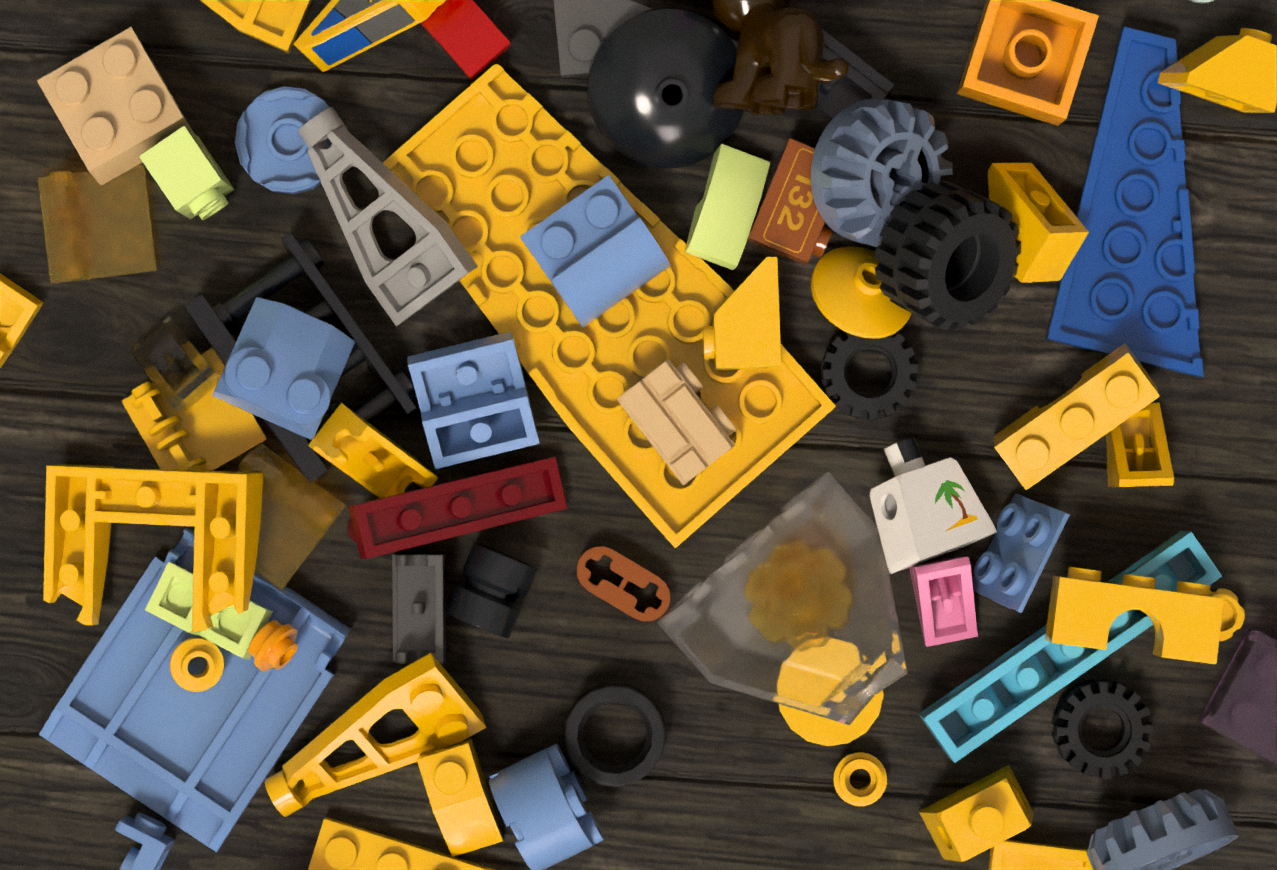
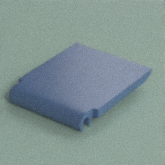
[39,526,351,852]

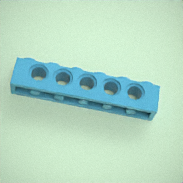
[918,531,1222,763]

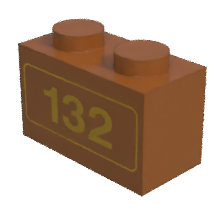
[747,138,833,266]

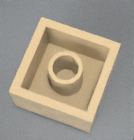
[37,27,194,186]

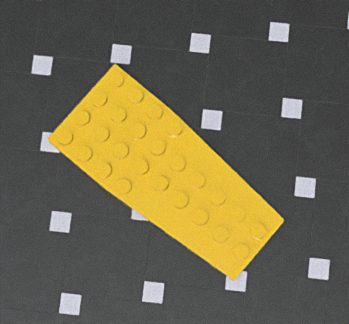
[383,64,836,548]

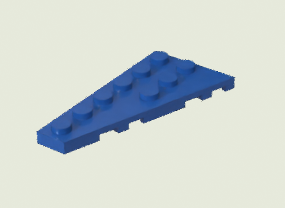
[1045,27,1204,378]

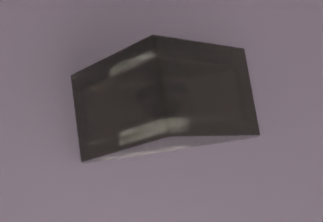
[129,316,221,413]

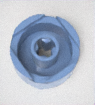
[489,744,604,870]

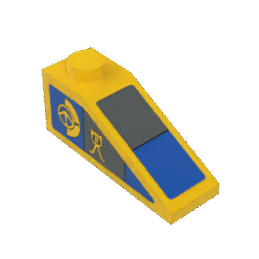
[293,0,446,72]

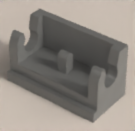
[392,554,447,664]

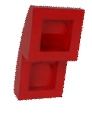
[420,0,511,80]

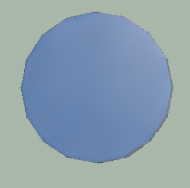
[235,86,332,194]

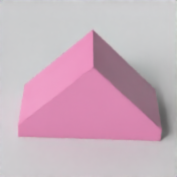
[909,555,978,647]

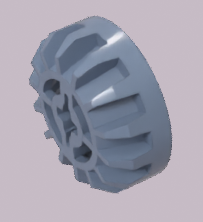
[811,98,953,247]
[1087,789,1239,870]

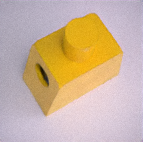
[919,765,1034,862]

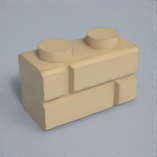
[617,359,736,485]

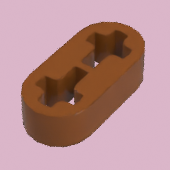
[577,546,670,622]

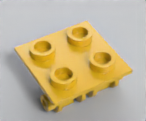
[121,348,267,471]

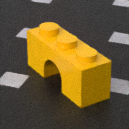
[994,343,1160,490]
[1045,567,1225,664]

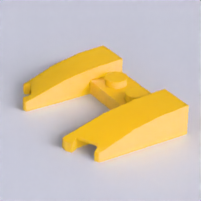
[43,464,263,632]

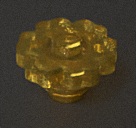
[744,540,855,652]

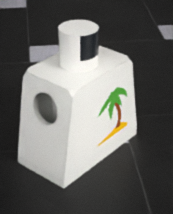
[869,437,997,574]

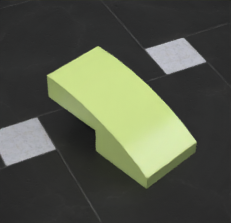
[685,144,770,270]
[145,562,273,660]

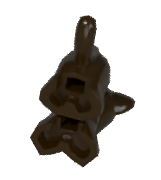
[713,0,849,116]

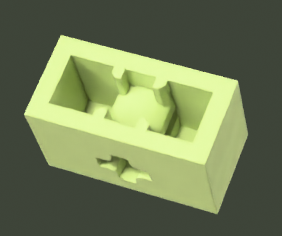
[139,126,235,220]

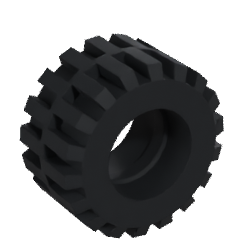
[875,181,1021,330]

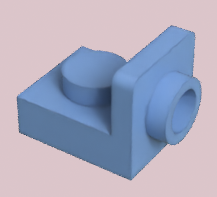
[115,813,175,870]

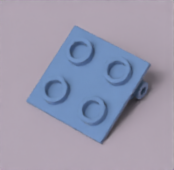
[972,493,1070,613]

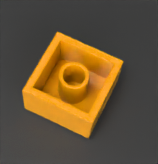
[957,0,1099,126]

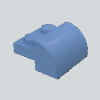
[520,175,671,328]
[407,331,540,469]

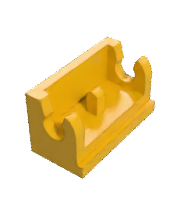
[308,403,438,498]

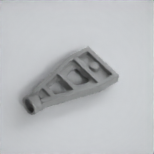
[297,107,478,326]

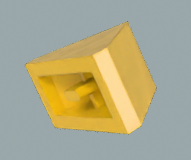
[1106,403,1174,487]

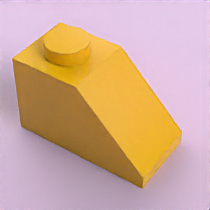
[1157,28,1277,113]
[988,163,1089,283]
[703,257,781,370]
[417,738,503,857]

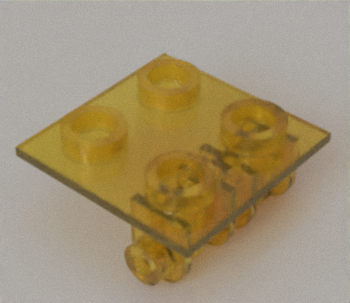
[38,165,157,284]
[238,443,346,590]

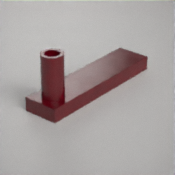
[347,457,568,559]

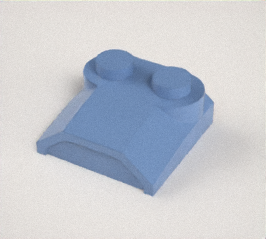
[212,297,355,440]

